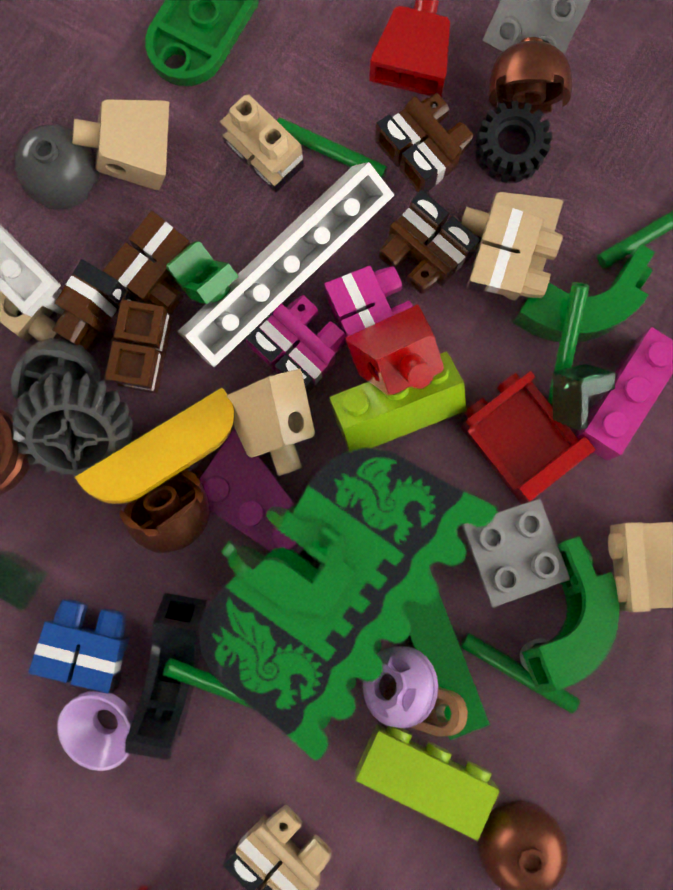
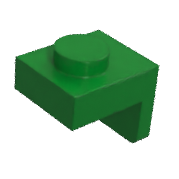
[166,241,239,304]

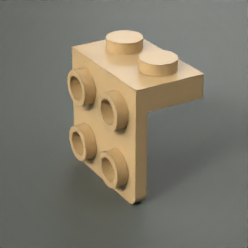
[608,522,673,612]

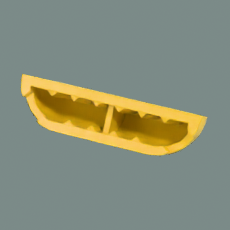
[75,388,234,504]

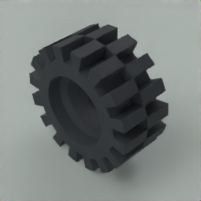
[475,101,552,183]

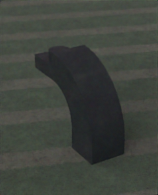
[125,593,207,761]

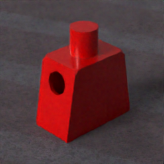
[369,0,450,96]
[345,304,444,395]

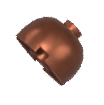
[488,37,572,114]
[119,470,209,553]
[477,800,569,890]

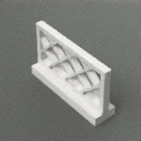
[0,225,64,317]

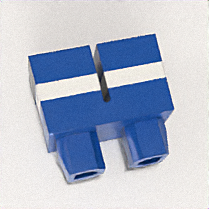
[28,599,130,694]

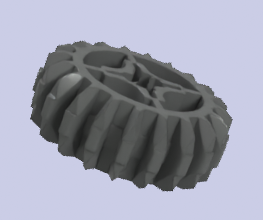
[12,371,133,480]

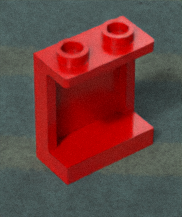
[460,371,596,505]

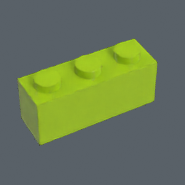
[329,351,467,451]
[355,724,500,841]

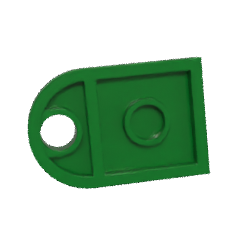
[145,0,259,86]

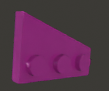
[199,428,304,555]

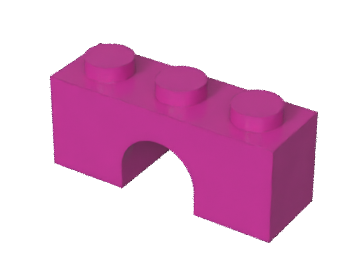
[575,327,673,461]

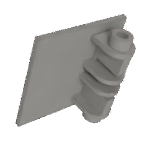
[482,0,591,54]
[462,499,570,608]

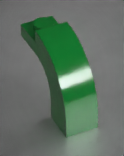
[512,244,655,343]
[522,536,619,694]

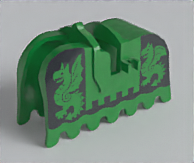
[199,448,497,761]

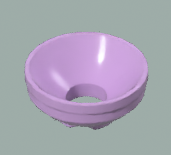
[363,646,438,728]
[58,690,134,771]

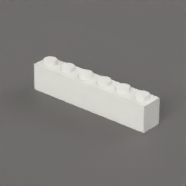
[177,162,394,367]

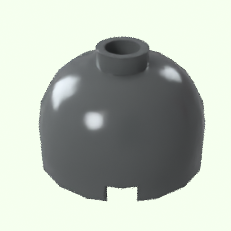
[14,124,99,210]
[11,338,100,401]

